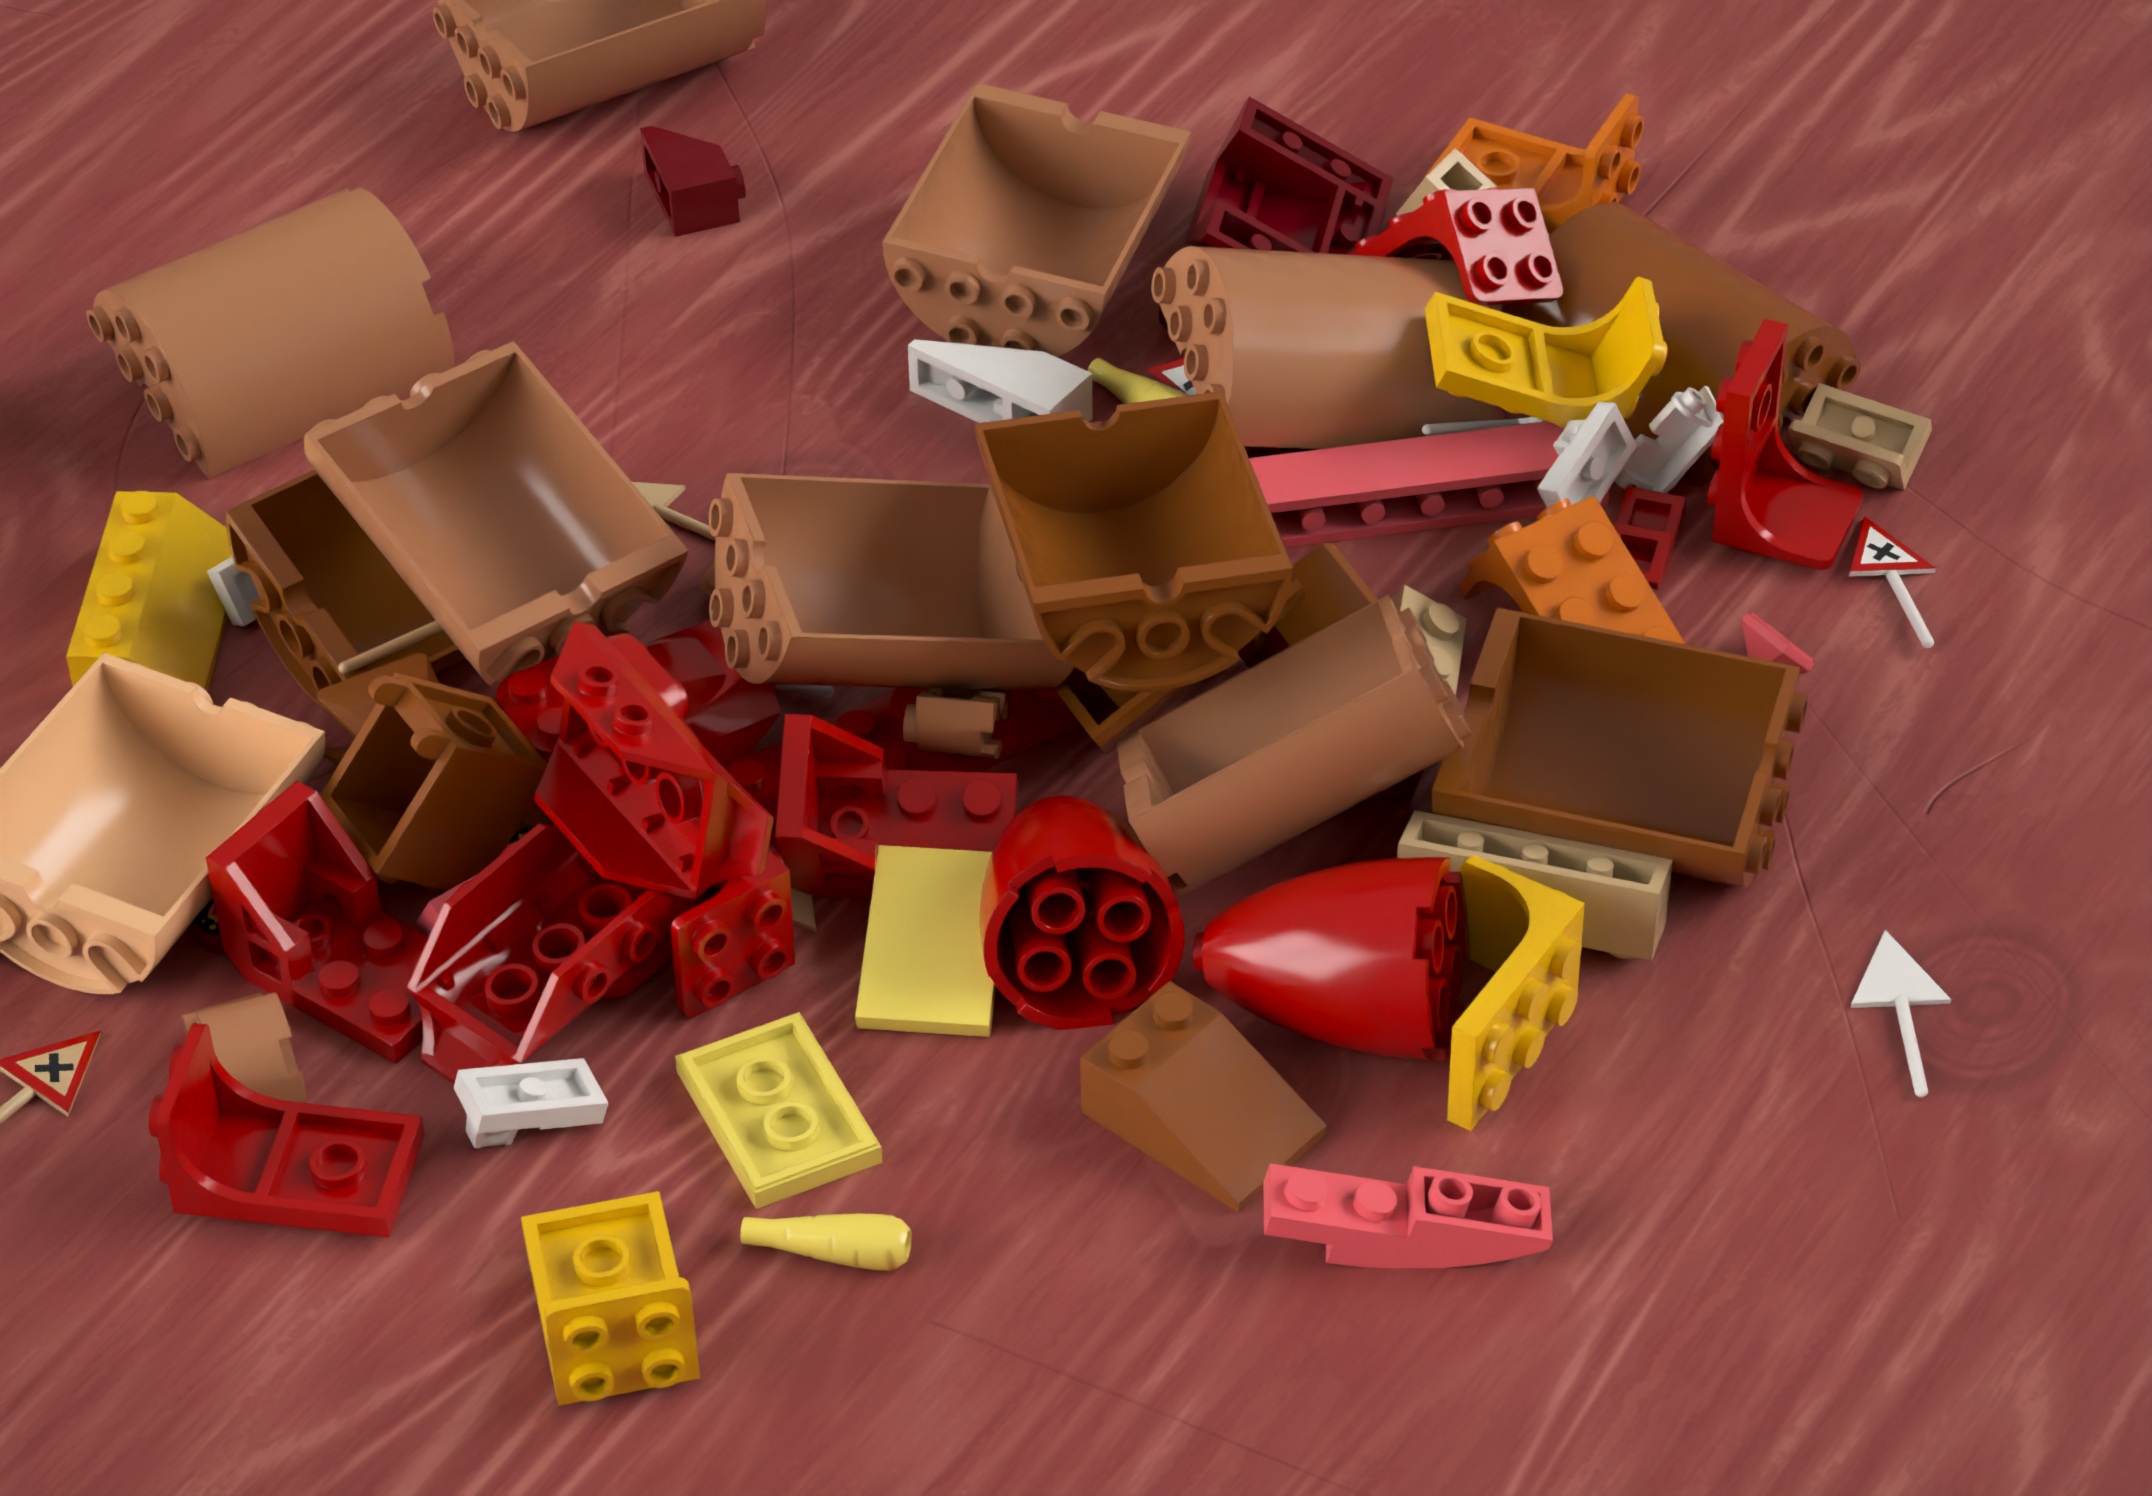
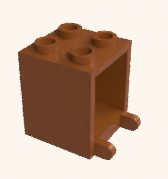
[320,672,547,894]

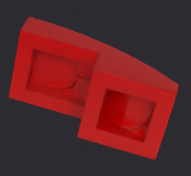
[1612,486,1686,590]

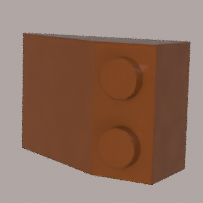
[1080,981,1327,1213]

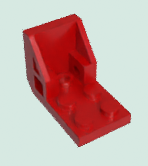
[775,714,1018,899]
[206,781,429,1064]

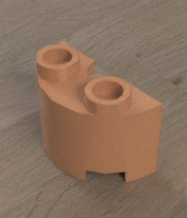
[903,688,1011,759]
[182,992,308,1102]

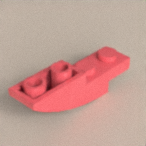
[1263,1163,1553,1268]

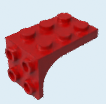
[1349,187,1563,305]
[1707,318,1863,570]
[671,844,795,1018]
[148,1023,425,1238]

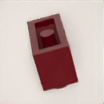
[640,126,746,237]

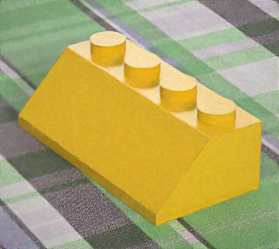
[66,491,232,692]

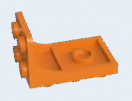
[1423,93,1644,234]
[1458,495,1685,644]

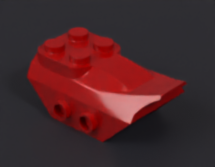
[496,620,782,766]
[534,621,774,900]
[407,823,708,1084]

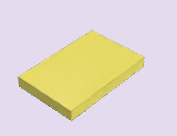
[855,845,1003,1037]
[675,1012,883,1209]

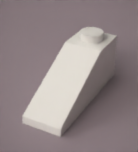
[908,339,1093,423]

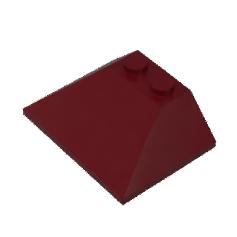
[1185,96,1393,255]

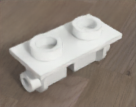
[1614,386,1724,493]

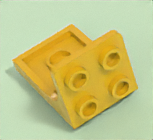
[1424,276,1667,429]
[1447,855,1585,1131]
[521,1191,700,1406]

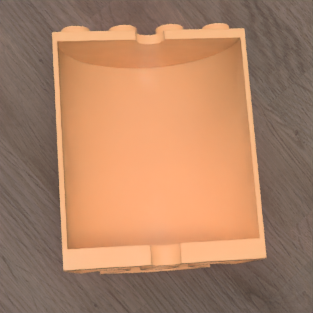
[0,653,325,994]

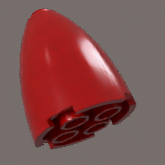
[980,795,1185,1030]
[1193,857,1469,1061]

